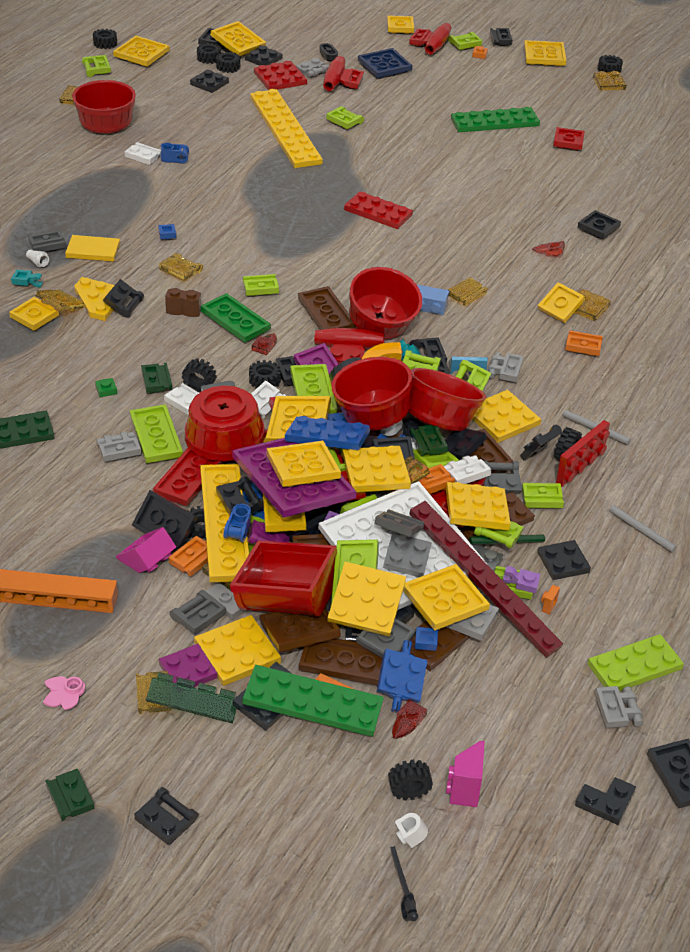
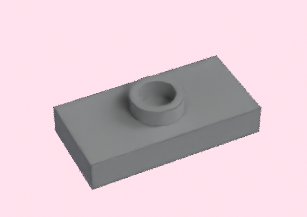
[206,582,246,620]

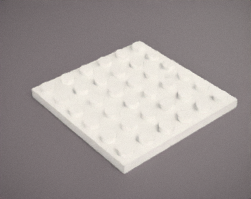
[318,481,488,610]

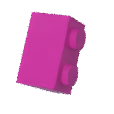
[115,527,176,573]
[446,741,485,807]

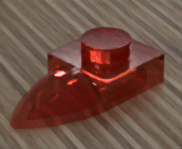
[532,241,565,256]
[251,333,277,355]
[392,699,428,739]

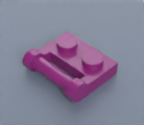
[247,520,289,544]

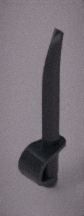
[390,846,418,922]

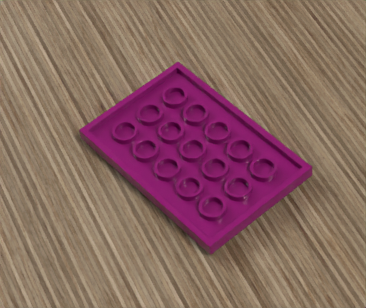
[232,438,356,518]

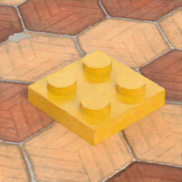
[387,16,414,34]
[537,282,585,323]
[9,297,59,331]

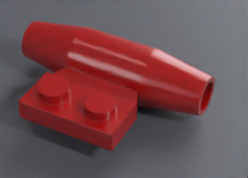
[409,23,452,55]
[323,56,364,91]
[314,328,385,364]

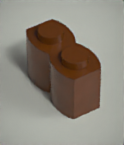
[165,288,201,317]

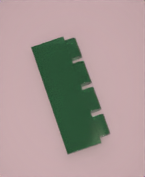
[146,672,236,724]

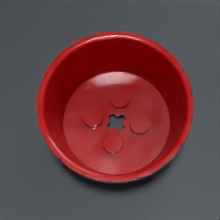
[72,80,136,133]
[349,267,423,340]
[331,357,412,430]
[409,368,486,431]
[184,386,265,461]

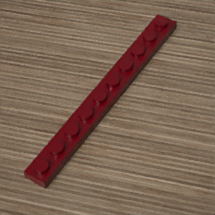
[409,500,563,658]

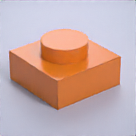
[472,46,488,59]
[541,585,560,615]

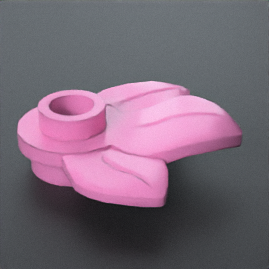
[43,676,85,710]

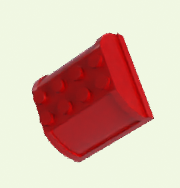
[230,540,337,616]

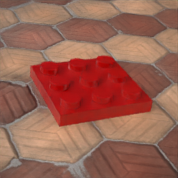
[254,61,307,90]

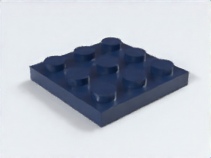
[358,48,413,78]

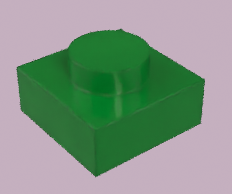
[95,378,117,398]

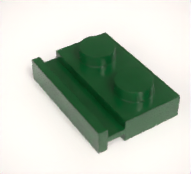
[141,362,172,393]
[410,425,448,457]
[45,768,95,821]

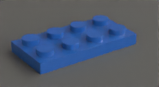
[285,416,370,450]

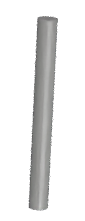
[563,410,631,445]
[609,505,677,552]

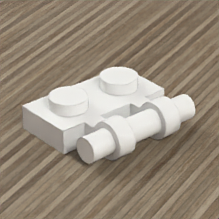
[444,455,491,484]

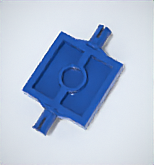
[376,640,427,713]

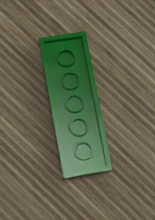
[451,107,540,133]
[242,664,384,737]

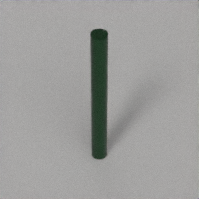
[469,534,545,545]

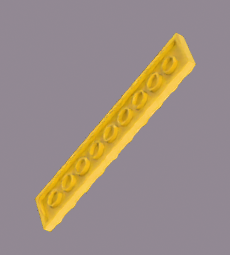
[250,89,323,168]

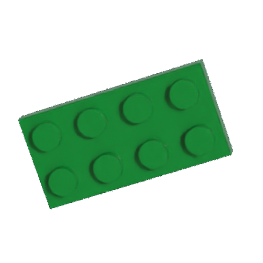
[201,293,271,342]

